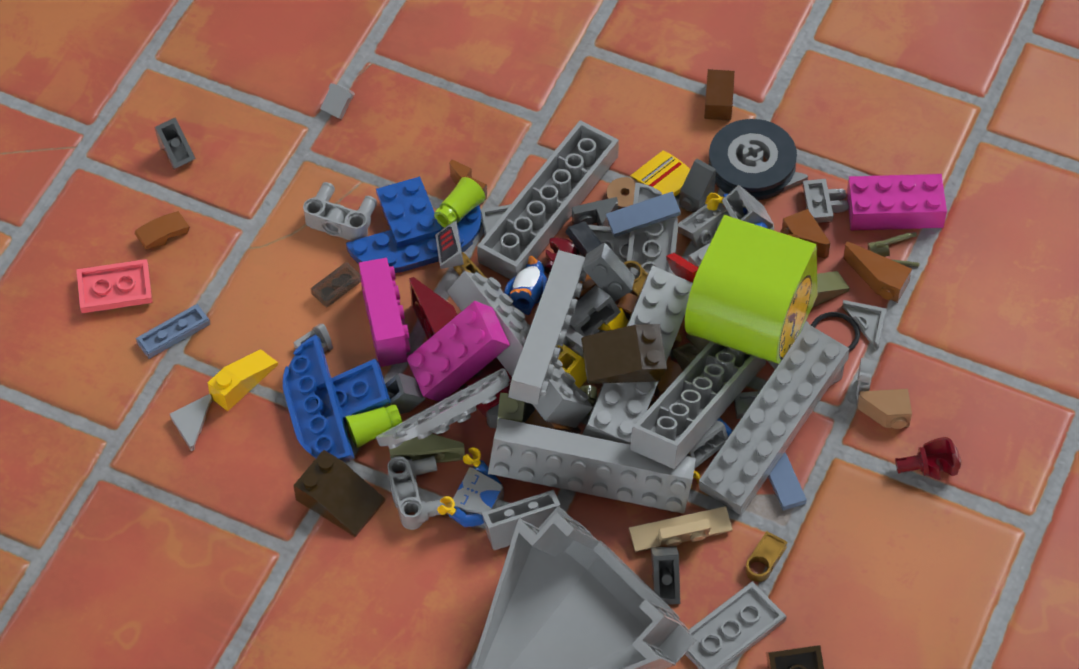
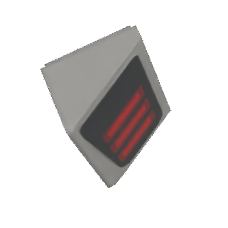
[435,221,464,269]

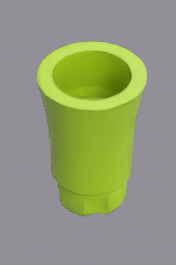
[434,177,486,228]
[345,404,402,448]

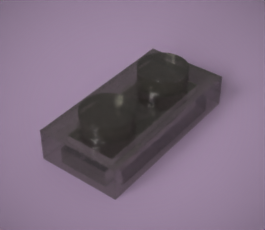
[311,262,361,308]

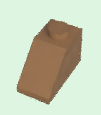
[857,389,912,429]

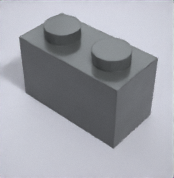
[583,242,635,302]

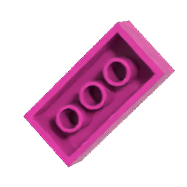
[846,174,947,231]
[359,258,411,367]
[406,301,510,402]

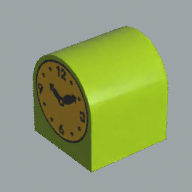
[685,215,818,364]

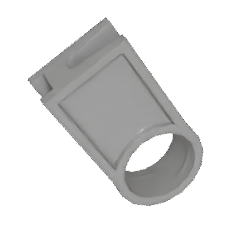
[855,358,873,399]

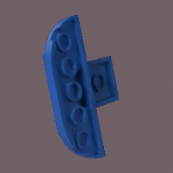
[346,176,481,273]
[283,335,391,462]

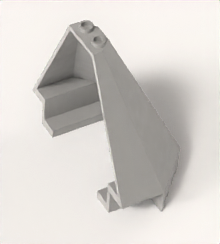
[471,506,697,669]

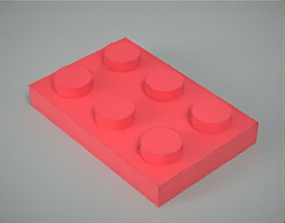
[77,259,153,313]

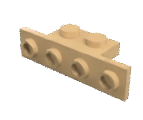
[629,506,733,553]

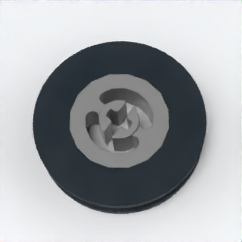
[709,119,797,201]

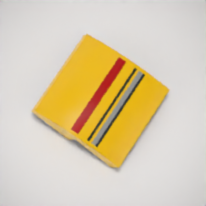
[630,150,690,196]

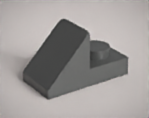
[154,117,196,169]
[572,197,618,227]

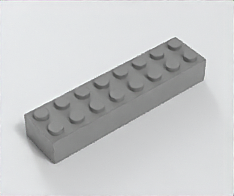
[477,120,619,280]
[582,266,693,445]
[447,271,593,428]
[699,323,849,516]
[630,341,766,469]
[488,418,696,514]

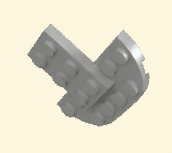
[580,183,678,294]
[376,368,510,449]

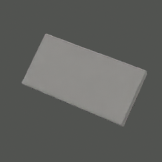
[685,581,787,669]

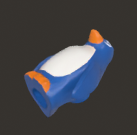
[504,256,548,315]

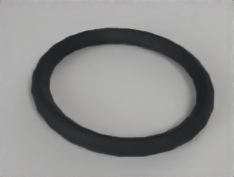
[811,312,860,352]

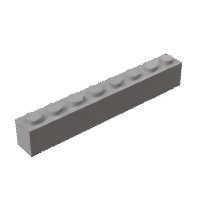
[508,250,587,405]

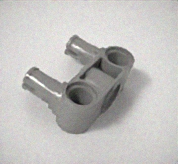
[303,182,377,241]
[388,456,445,530]

